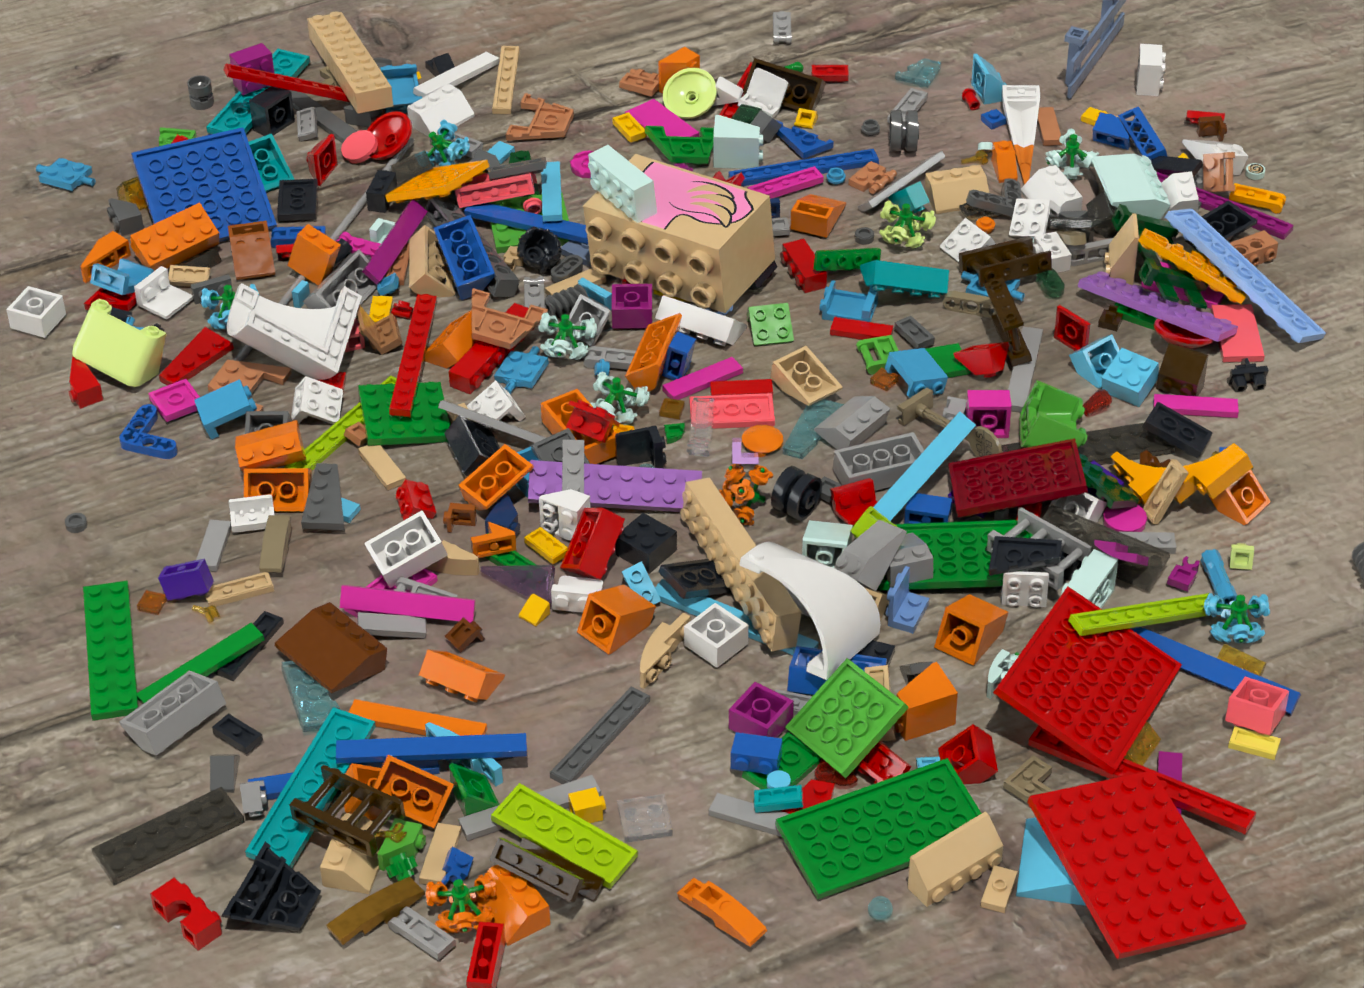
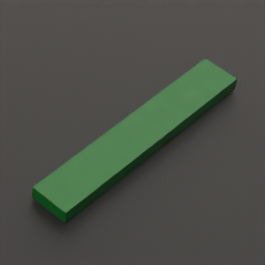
[137,623,265,705]

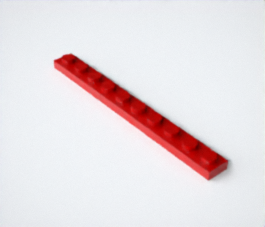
[389,294,437,417]
[1028,725,1256,834]

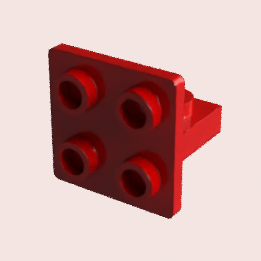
[566,400,620,443]

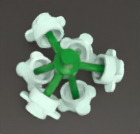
[1045,128,1099,180]
[538,313,597,360]
[590,372,649,425]

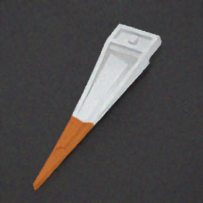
[1002,85,1040,185]

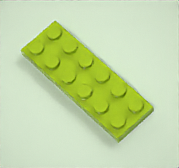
[491,783,638,889]

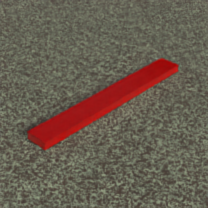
[223,63,350,102]

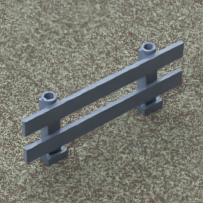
[1064,0,1126,99]

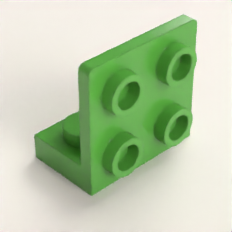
[746,303,794,346]

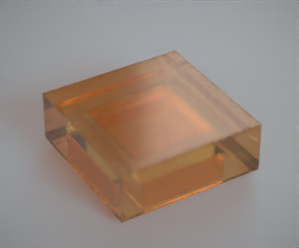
[870,368,899,391]
[137,590,167,615]

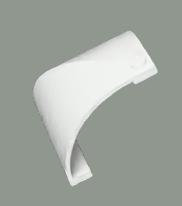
[227,283,362,380]
[740,542,880,680]

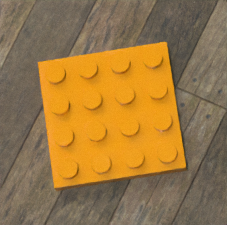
[385,160,490,203]

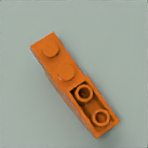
[677,878,767,947]

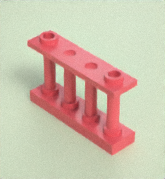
[455,171,537,208]

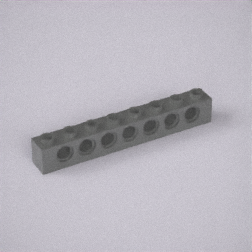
[425,196,520,297]

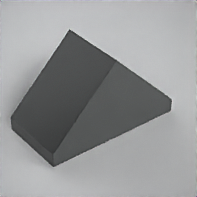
[210,754,240,793]

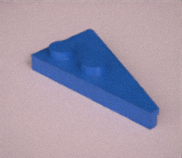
[776,120,834,159]

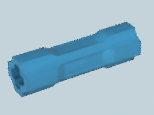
[1201,549,1237,605]

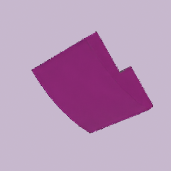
[1094,540,1149,566]

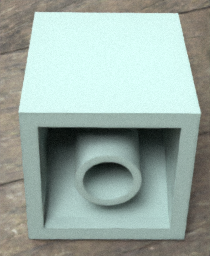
[713,115,763,169]
[802,520,853,568]

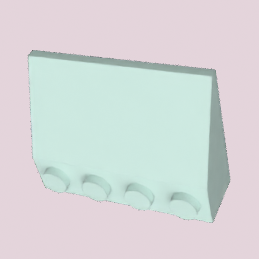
[1091,154,1171,219]

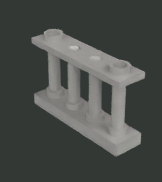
[987,507,1092,590]

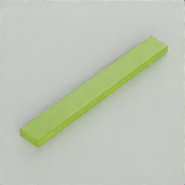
[284,375,397,470]
[1068,593,1211,636]

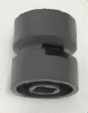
[187,75,214,110]

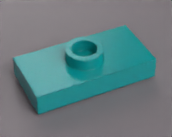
[754,785,803,813]

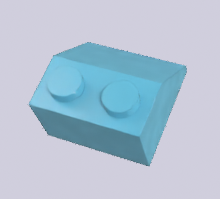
[971,54,1007,105]
[1069,334,1120,388]

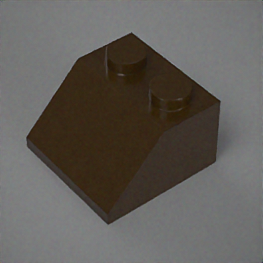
[1156,343,1208,396]

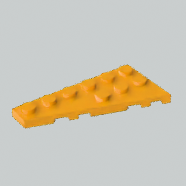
[1138,228,1247,304]

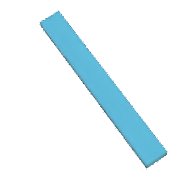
[873,412,976,521]
[655,579,819,655]

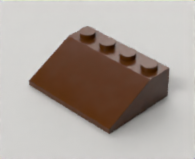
[274,602,387,694]

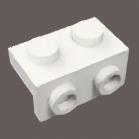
[229,495,275,533]

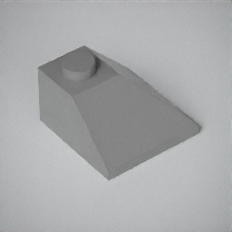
[569,294,612,346]

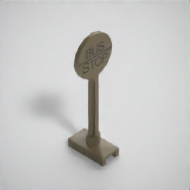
[897,387,1002,457]

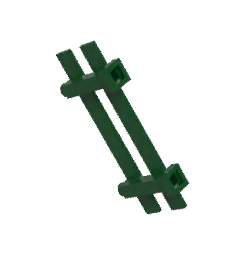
[1111,204,1208,309]

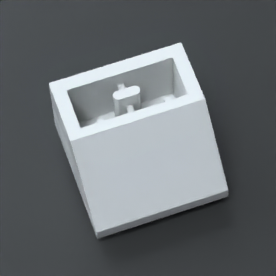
[539,489,590,541]

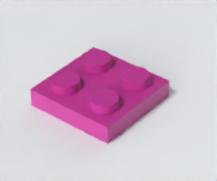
[148,379,200,422]

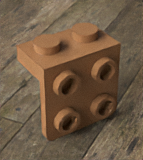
[356,304,403,355]

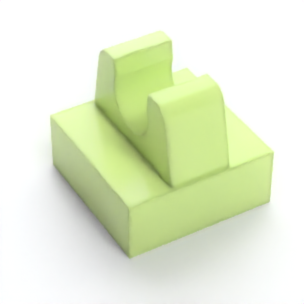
[1229,543,1254,570]

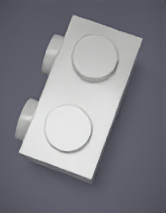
[1033,232,1072,275]

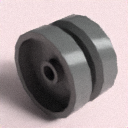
[889,110,919,151]

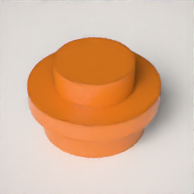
[976,217,995,234]

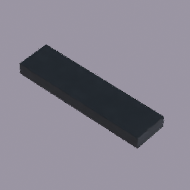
[214,611,284,682]

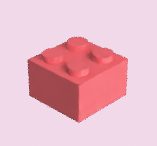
[1225,677,1289,736]

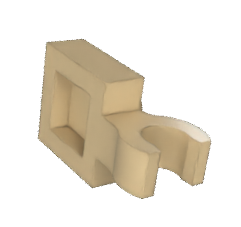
[503,246,525,272]

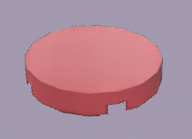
[341,130,378,164]

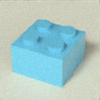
[1101,348,1159,407]

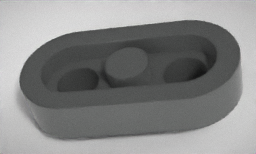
[551,255,583,283]

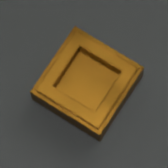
[659,398,685,420]

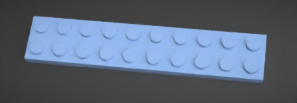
[1165,208,1326,343]

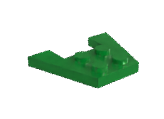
[645,126,714,165]

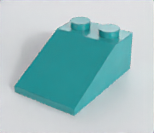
[249,134,295,192]

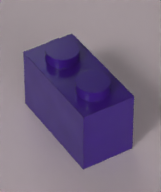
[158,558,214,600]

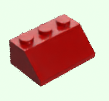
[560,508,625,580]

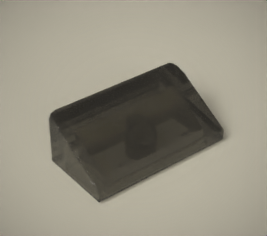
[390,150,433,184]
[177,248,222,268]

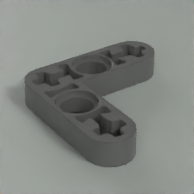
[966,178,1022,216]

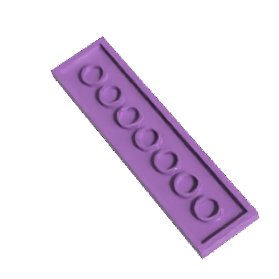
[1078,271,1238,342]
[528,460,702,512]

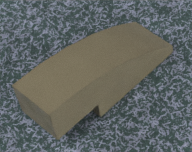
[259,515,291,572]

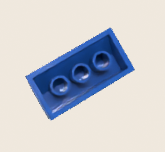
[434,215,495,300]
[787,646,887,695]

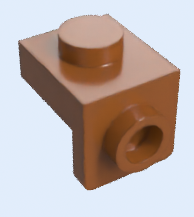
[443,503,477,533]

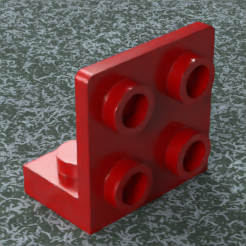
[830,478,878,526]

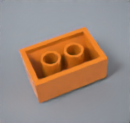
[423,310,478,369]
[235,420,306,474]
[458,444,534,511]
[244,468,312,512]
[419,649,505,702]
[373,755,454,828]
[474,865,551,946]

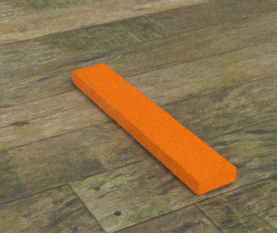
[349,699,487,736]

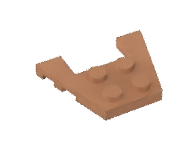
[506,93,574,141]
[471,288,548,349]
[208,360,292,415]

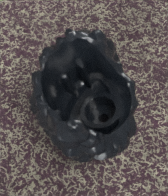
[517,226,562,273]

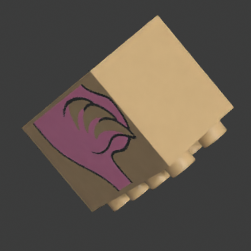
[583,154,775,313]

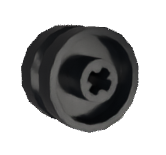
[771,466,822,521]

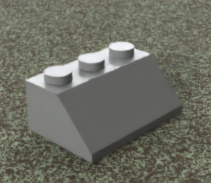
[814,396,890,450]

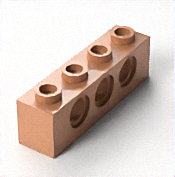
[1200,230,1278,266]

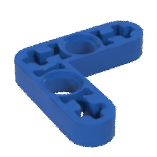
[119,404,178,459]

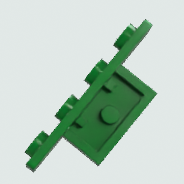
[813,248,881,271]

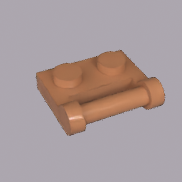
[1203,152,1235,193]

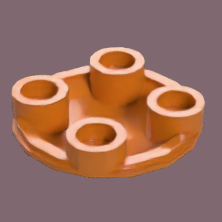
[742,425,783,457]

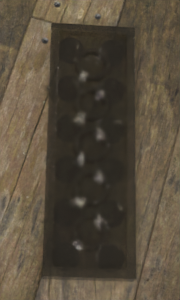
[1042,504,1170,592]
[91,787,245,886]

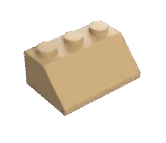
[925,165,989,214]
[320,812,387,894]

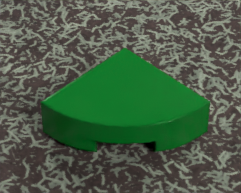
[664,423,685,444]

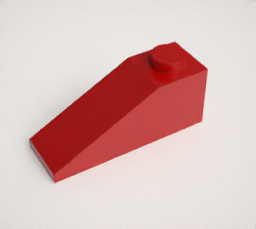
[68,355,103,409]

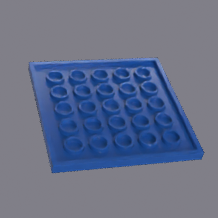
[131,127,277,242]

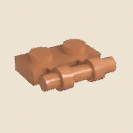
[619,69,659,97]
[848,161,897,194]

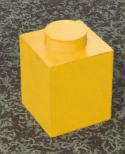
[568,787,606,823]

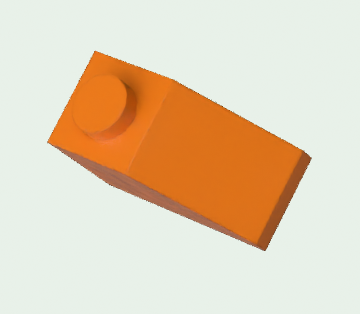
[991,140,1018,183]

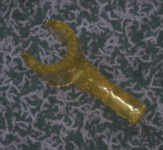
[961,150,989,165]
[192,605,220,622]
[375,823,407,843]

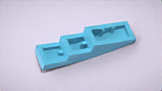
[425,722,503,787]

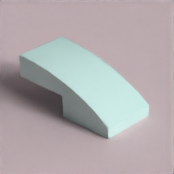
[987,649,1010,699]

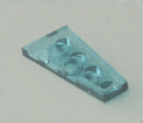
[783,399,844,459]
[281,661,340,732]

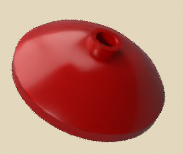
[367,111,412,160]
[1154,319,1214,349]

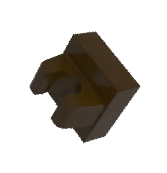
[1098,305,1123,332]

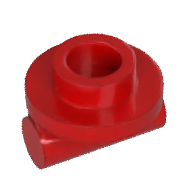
[391,300,413,319]

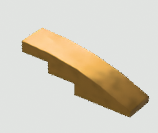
[326,877,425,945]

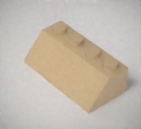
[409,225,455,297]
[908,811,1003,907]

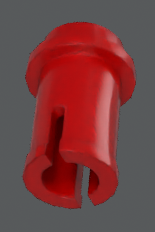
[962,88,981,110]

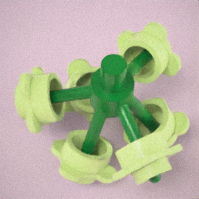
[879,200,936,248]

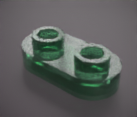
[1036,268,1065,298]

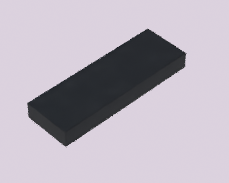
[1151,156,1203,177]

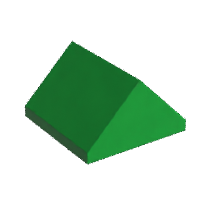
[449,763,500,817]

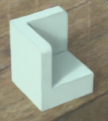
[369,218,396,244]

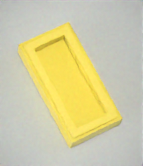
[1228,726,1281,760]

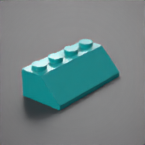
[860,260,949,298]

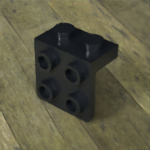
[615,426,667,469]

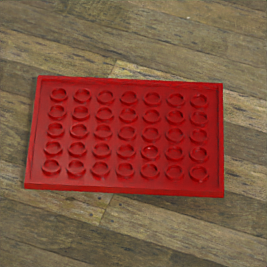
[993,586,1182,776]
[1027,770,1247,959]

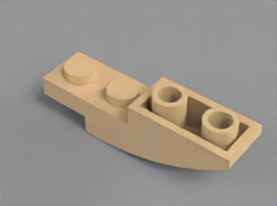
[426,540,480,576]
[640,613,691,689]

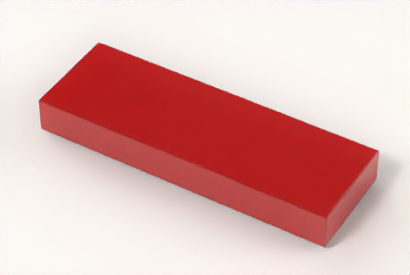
[830,317,894,340]
[710,379,773,398]

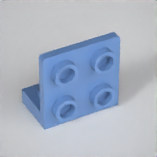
[886,566,930,634]

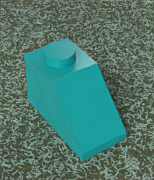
[888,181,930,213]

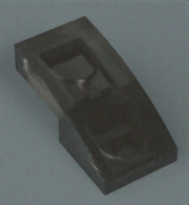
[959,203,1003,220]

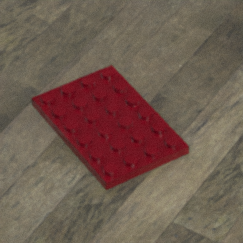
[948,438,1088,517]

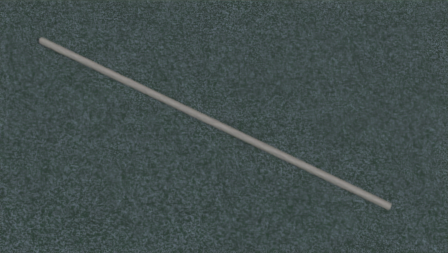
[234,137,414,362]

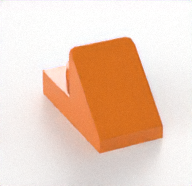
[471,522,516,558]

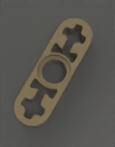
[1053,229,1087,246]
[943,291,996,318]

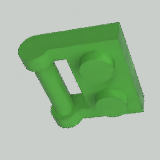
[856,335,899,375]

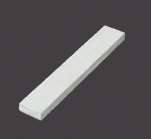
[413,52,500,98]

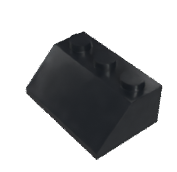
[1185,201,1258,251]
[444,415,500,476]

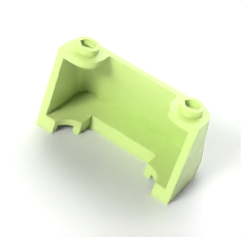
[72,299,166,387]

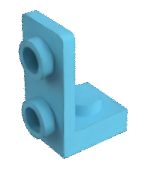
[622,561,661,605]

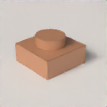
[344,422,367,447]

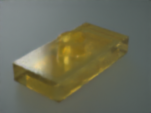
[1217,644,1267,676]
[1124,722,1161,765]

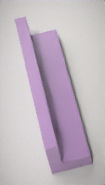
[732,438,759,464]

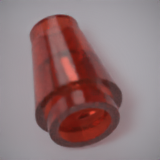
[1082,389,1112,416]

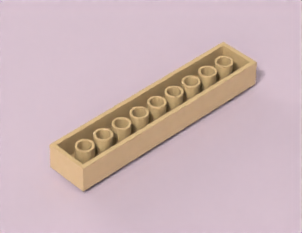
[307,12,393,114]
[680,478,801,652]

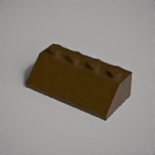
[743,58,826,111]

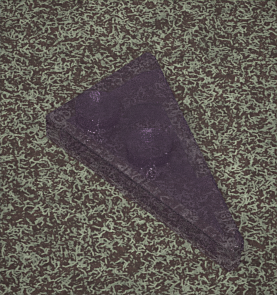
[480,565,555,609]

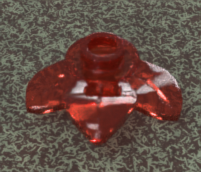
[814,758,858,786]

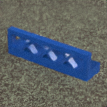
[1118,106,1167,160]

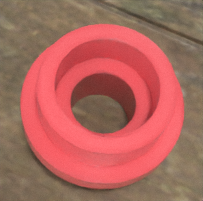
[523,198,542,214]

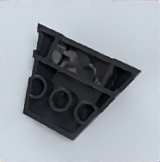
[221,841,321,931]

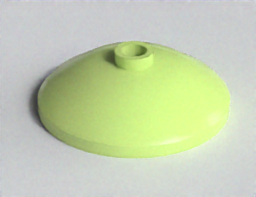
[663,68,717,119]

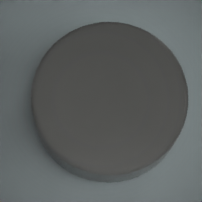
[855,227,874,245]
[65,513,88,533]

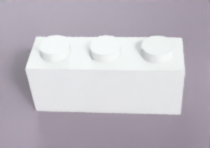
[407,83,475,137]
[1021,165,1083,224]

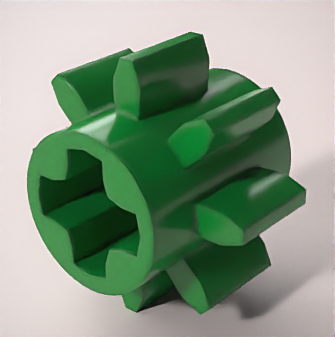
[385,852,418,881]

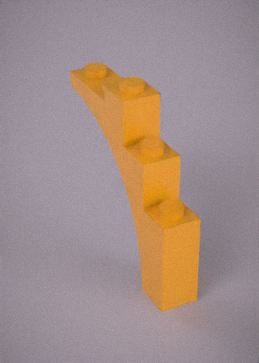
[1110,443,1253,505]

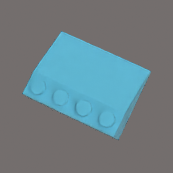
[1016,817,1086,906]

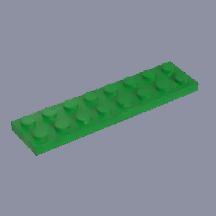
[83,580,138,721]

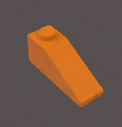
[80,231,131,283]

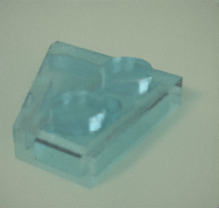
[895,58,941,88]

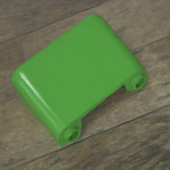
[1019,380,1088,448]

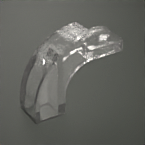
[686,397,715,457]

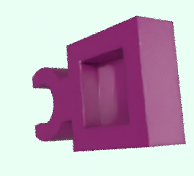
[1167,556,1199,592]

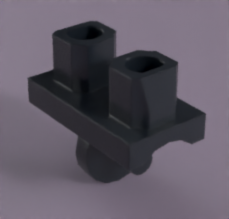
[1227,358,1269,392]

